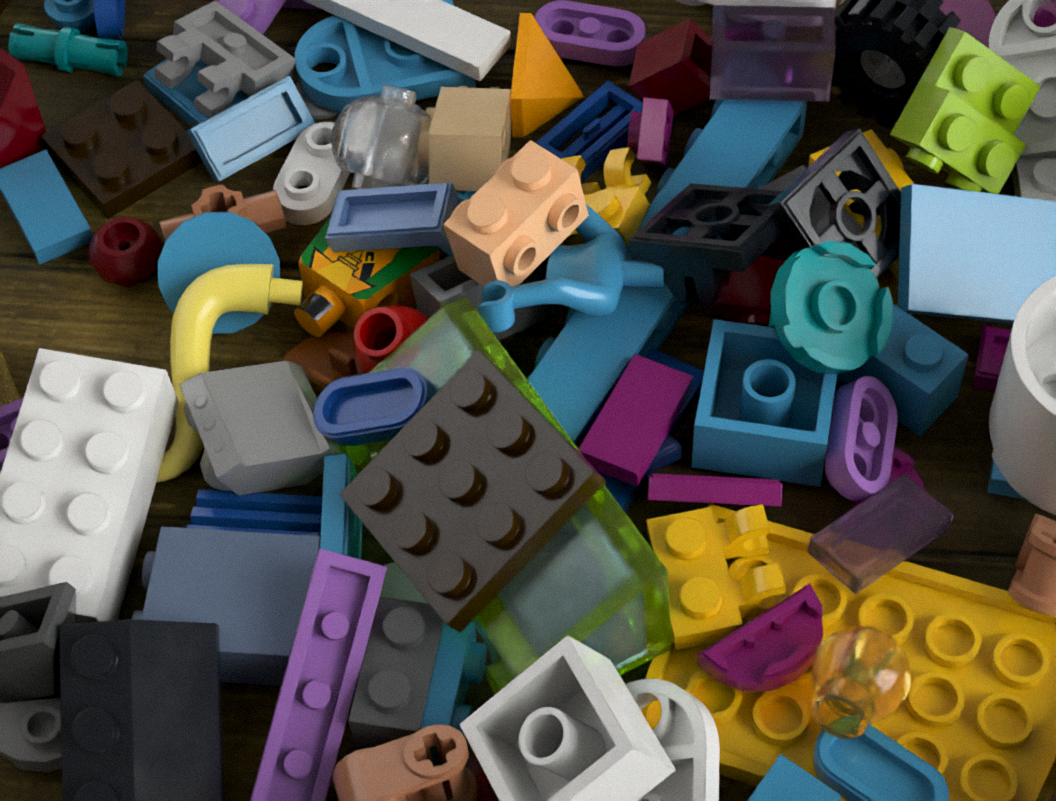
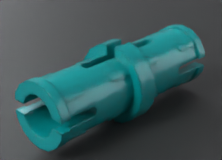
[8,23,128,77]

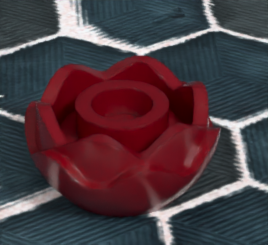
[88,217,164,287]

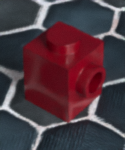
[628,18,727,117]

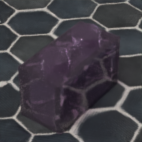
[710,5,836,102]

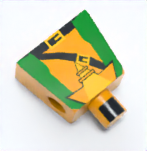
[294,217,440,337]

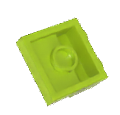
[890,27,1041,194]

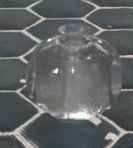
[331,84,432,189]

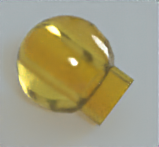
[811,625,911,739]

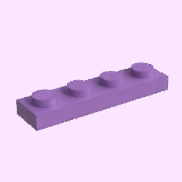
[250,549,387,801]

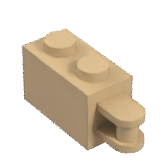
[418,85,511,191]

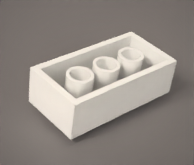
[0,348,179,624]

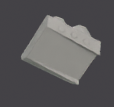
[179,360,342,496]

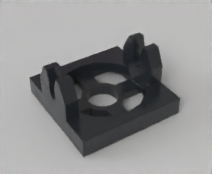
[767,128,901,278]
[628,183,785,307]

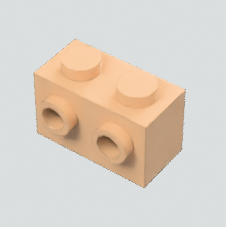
[443,140,589,287]

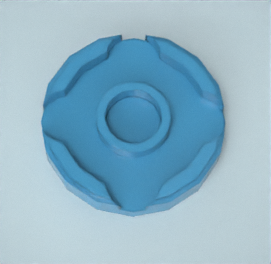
[158,212,280,334]

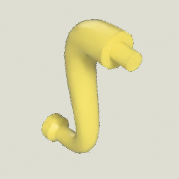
[156,264,303,482]

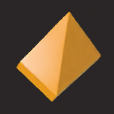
[510,13,585,138]

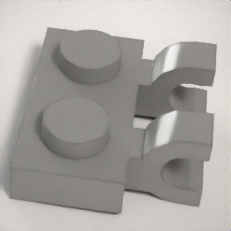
[154,0,296,118]

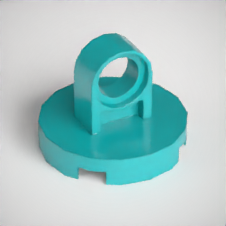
[768,241,893,374]

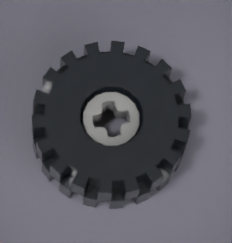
[815,0,968,128]

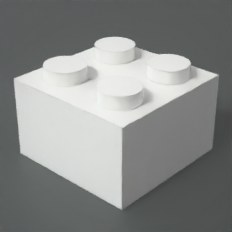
[459,635,676,801]

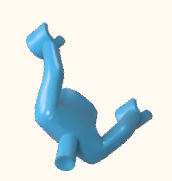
[478,204,665,333]

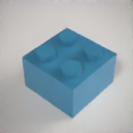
[691,319,837,487]

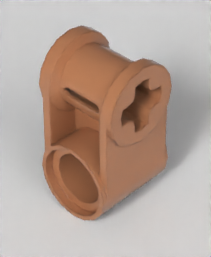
[1008,513,1056,616]
[332,724,479,801]

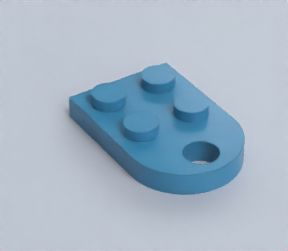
[295,0,476,112]

